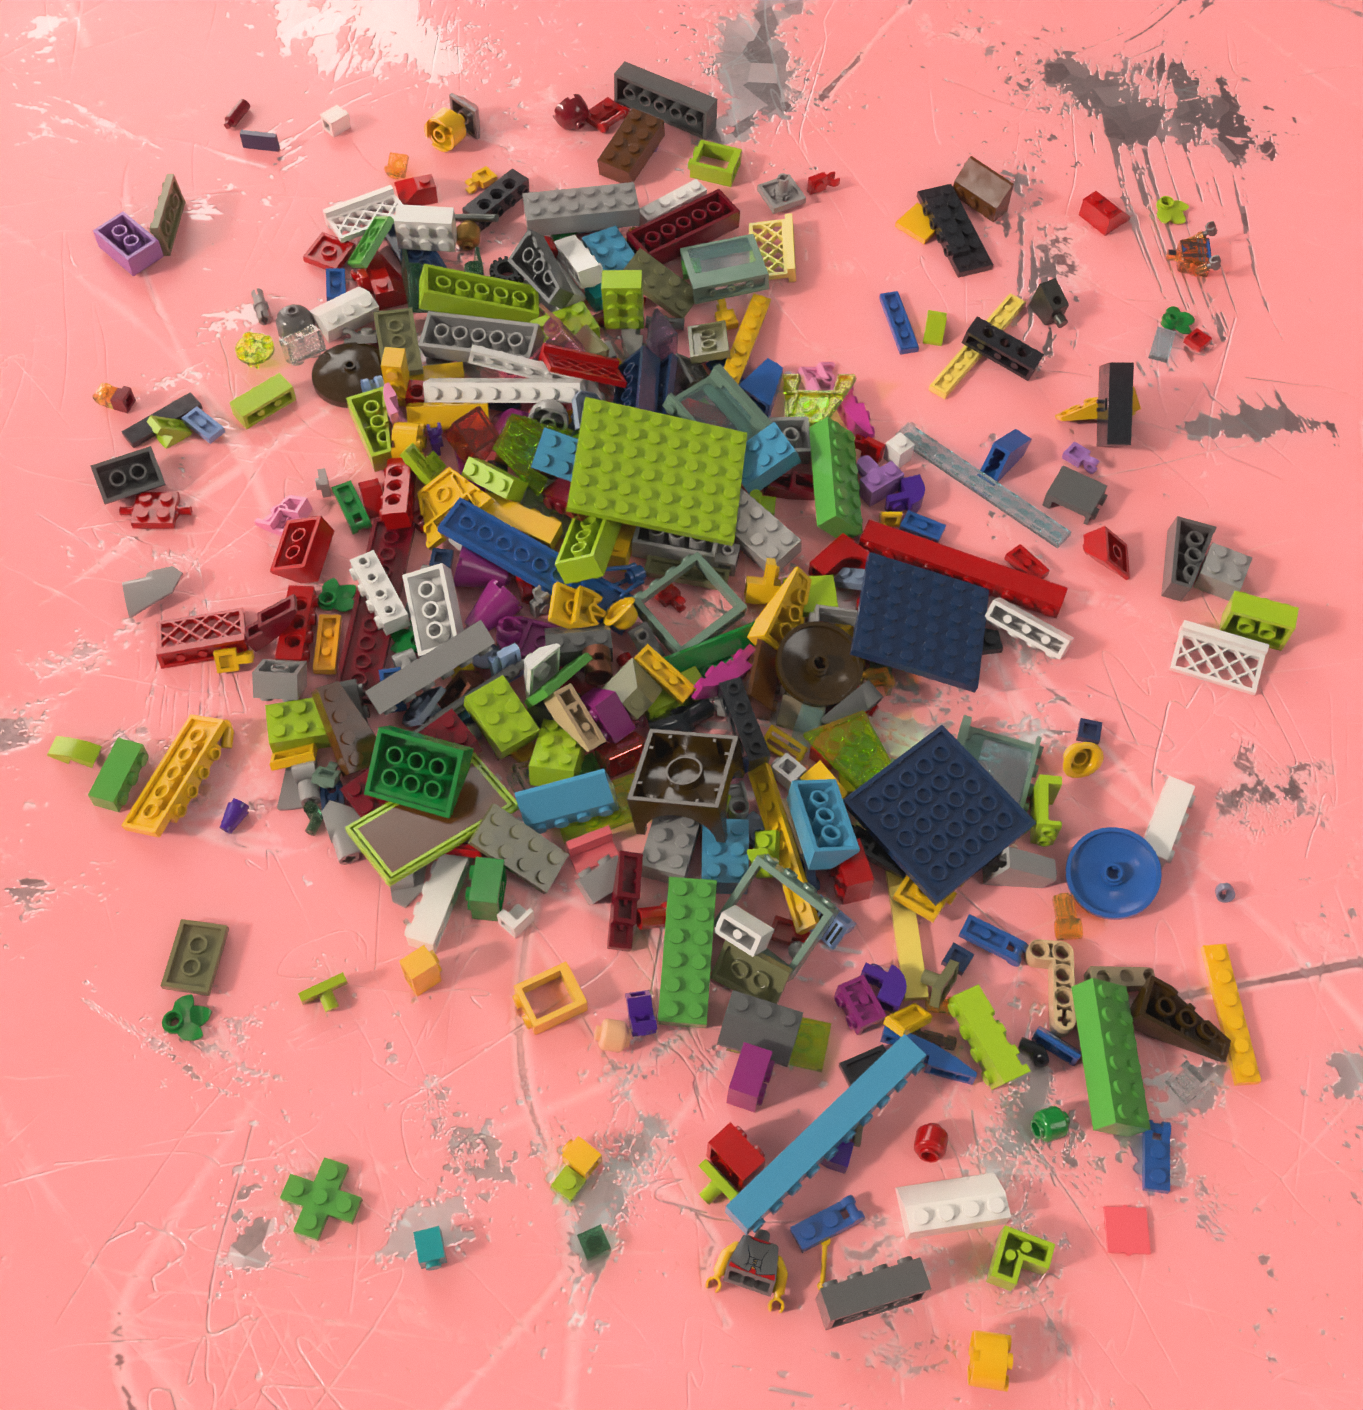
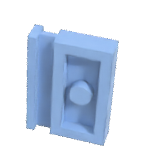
[487,643,524,683]

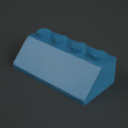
[515,769,619,834]
[786,779,860,870]

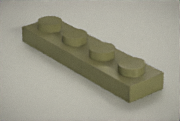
[644,555,730,590]

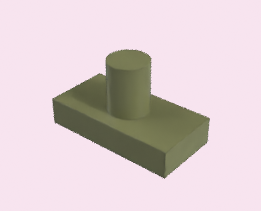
[921,959,959,1008]

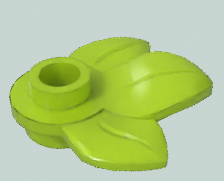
[1156,196,1189,224]

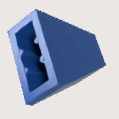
[739,358,783,418]
[978,429,1032,485]

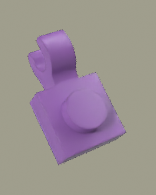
[1062,441,1100,474]

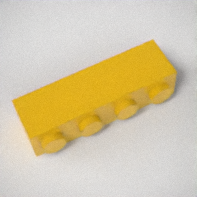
[406,402,490,432]
[484,491,563,549]

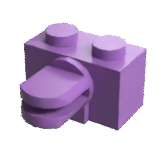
[857,455,904,507]

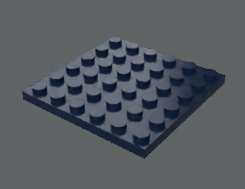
[850,552,989,693]
[843,725,1036,906]

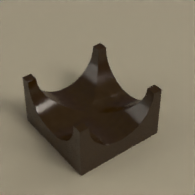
[627,729,745,843]

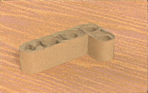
[1024,939,1076,1038]

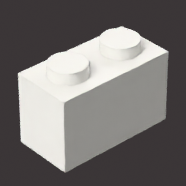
[714,905,775,957]

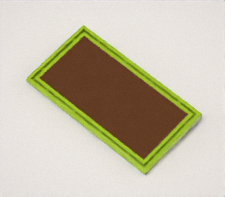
[345,752,519,887]

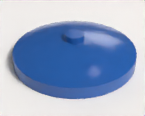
[1065,827,1162,920]

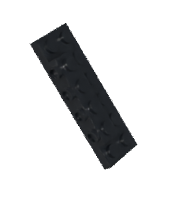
[916,184,994,278]

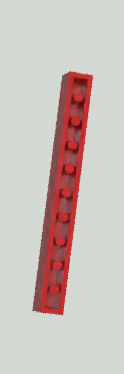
[859,519,1068,619]

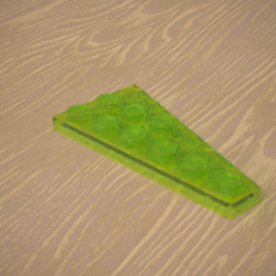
[803,710,892,789]

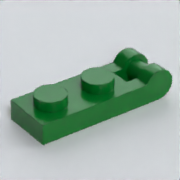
[331,480,372,534]

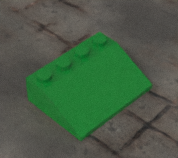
[364,725,474,818]

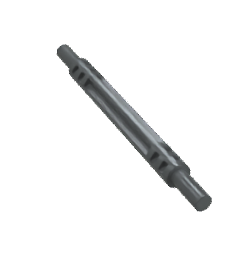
[413,657,526,733]

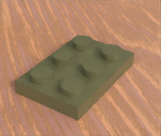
[687,320,730,364]
[160,919,229,996]
[710,940,793,1004]

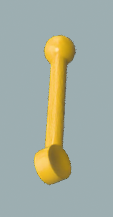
[817,1238,831,1290]

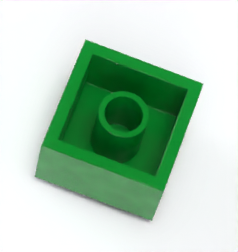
[465,857,507,922]

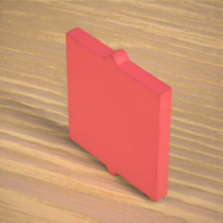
[1103,1205,1151,1257]

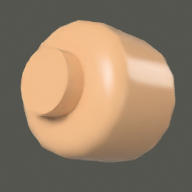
[594,1018,631,1053]

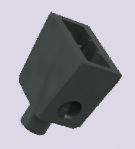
[1029,278,1069,328]

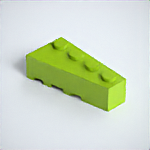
[346,386,392,472]
[947,984,1031,1090]

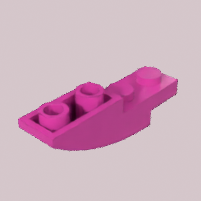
[834,373,875,439]
[692,644,756,700]

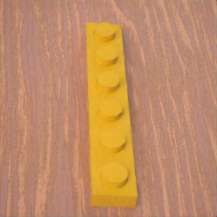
[1200,944,1261,1086]

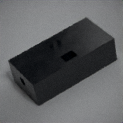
[1096,362,1134,447]

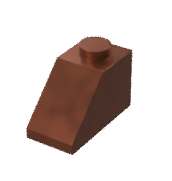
[438,670,485,709]

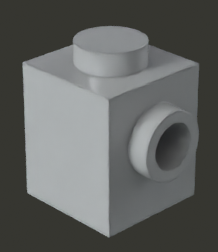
[714,543,740,577]

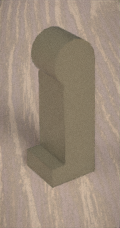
[1083,966,1155,992]

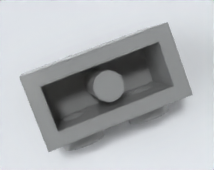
[574,854,618,905]

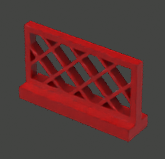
[538,343,627,388]
[156,607,249,669]

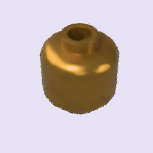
[456,220,481,251]

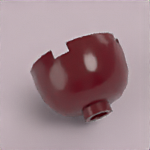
[553,94,589,130]

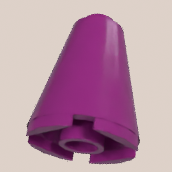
[453,546,512,588]
[464,579,523,632]

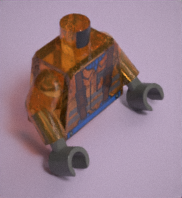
[1166,221,1221,277]

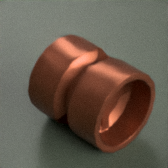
[582,644,613,686]

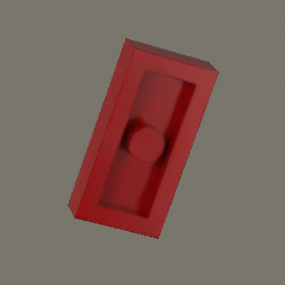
[1004,544,1050,579]

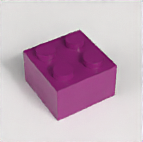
[580,687,636,744]
[726,1042,775,1113]

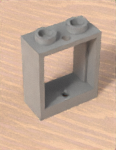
[808,604,858,634]

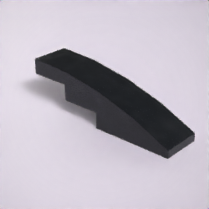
[851,824,907,879]

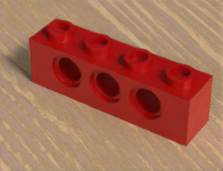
[379,458,416,530]
[275,585,319,663]

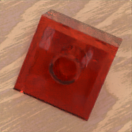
[444,406,501,465]
[594,731,646,779]

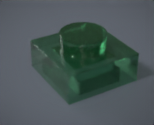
[577,1224,611,1262]

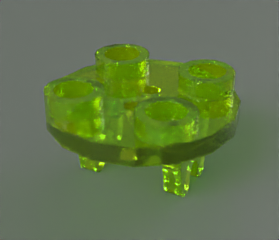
[235,331,275,369]

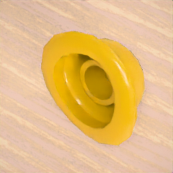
[603,597,638,630]
[1063,742,1104,778]

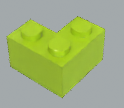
[986,1225,1055,1291]

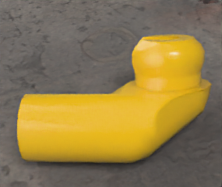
[221,719,234,749]

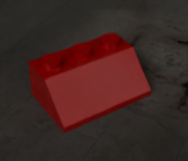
[270,516,335,584]

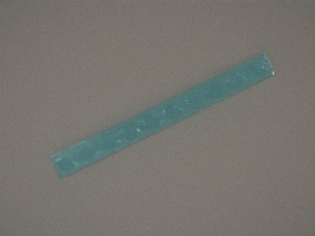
[895,422,1071,549]

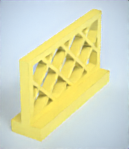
[749,213,796,282]

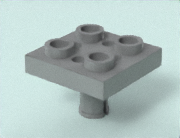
[757,173,806,214]

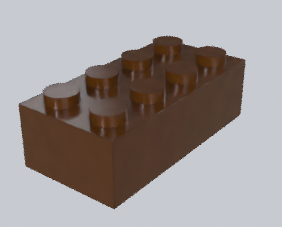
[597,108,665,183]

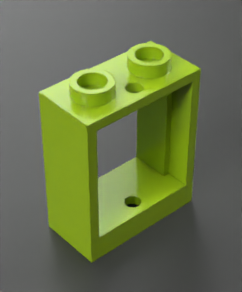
[688,140,742,187]

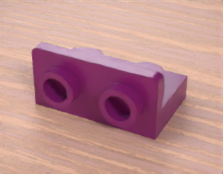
[834,974,887,1035]

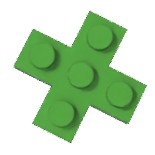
[280,1157,363,1242]

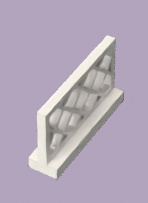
[323,185,403,243]
[1169,620,1269,695]

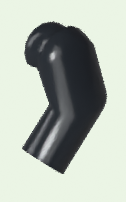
[1018,1037,1049,1068]

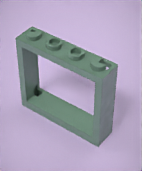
[633,551,747,654]
[714,854,840,982]

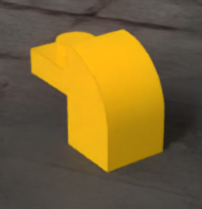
[744,558,782,604]

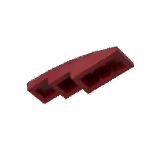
[607,850,643,952]

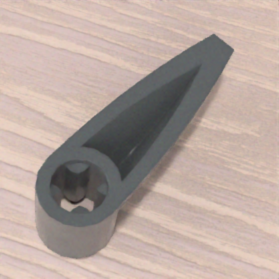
[821,680,884,724]

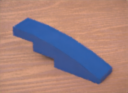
[880,1026,977,1085]

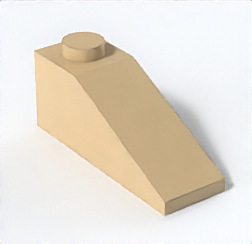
[543,683,606,752]

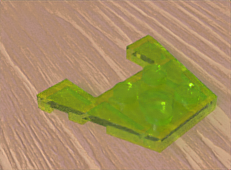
[782,374,857,426]
[492,413,573,496]

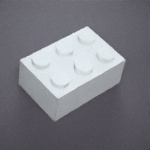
[394,205,457,252]

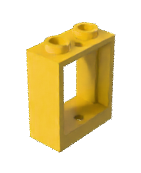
[512,961,588,1035]

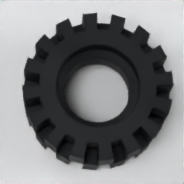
[489,256,524,283]

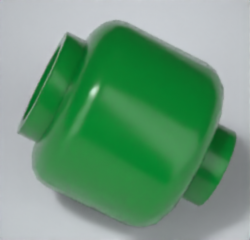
[1031,1106,1070,1142]

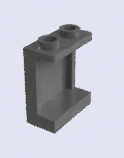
[1042,465,1108,525]

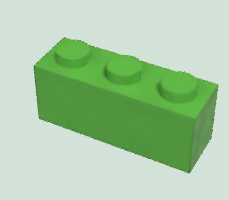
[88,737,148,812]

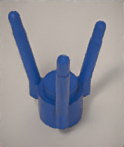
[606,562,647,598]

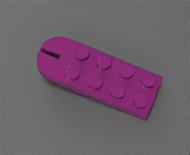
[496,616,584,673]

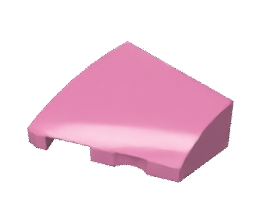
[797,362,835,403]
[383,382,407,430]
[255,495,313,536]

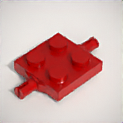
[119,492,193,529]

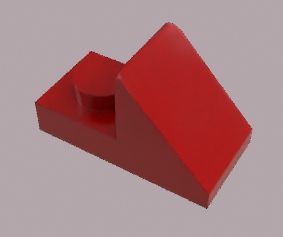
[358,478,383,519]

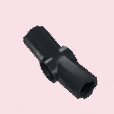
[648,698,715,732]

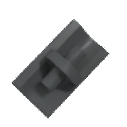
[627,621,665,657]

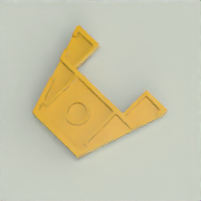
[417,467,495,551]

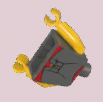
[705,1229,788,1313]

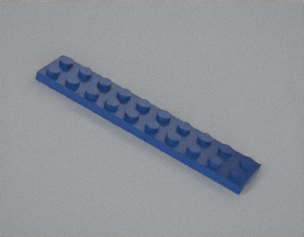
[437,497,634,636]

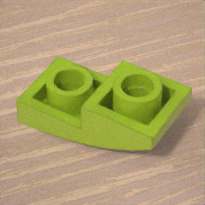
[47,736,102,768]

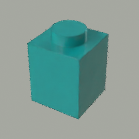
[584,283,603,312]
[413,1226,447,1271]

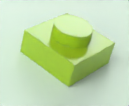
[551,1165,587,1203]

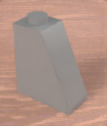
[982,847,1057,888]

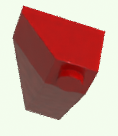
[364,250,415,310]

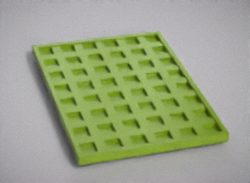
[566,397,747,546]

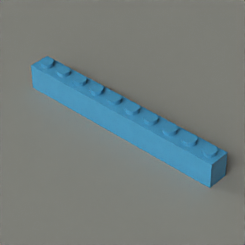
[725,1034,926,1236]

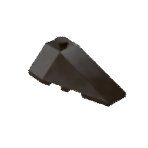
[1130,975,1231,1063]

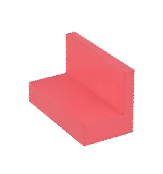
[566,825,619,875]

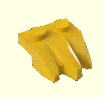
[548,581,607,629]

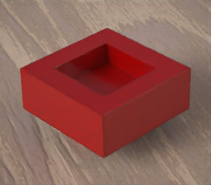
[1183,328,1212,353]

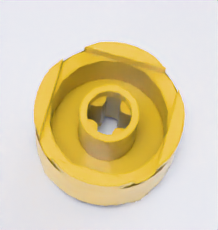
[424,107,466,152]
[391,422,427,458]
[967,1330,1013,1392]

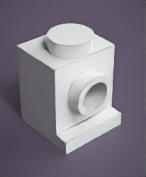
[771,753,807,792]

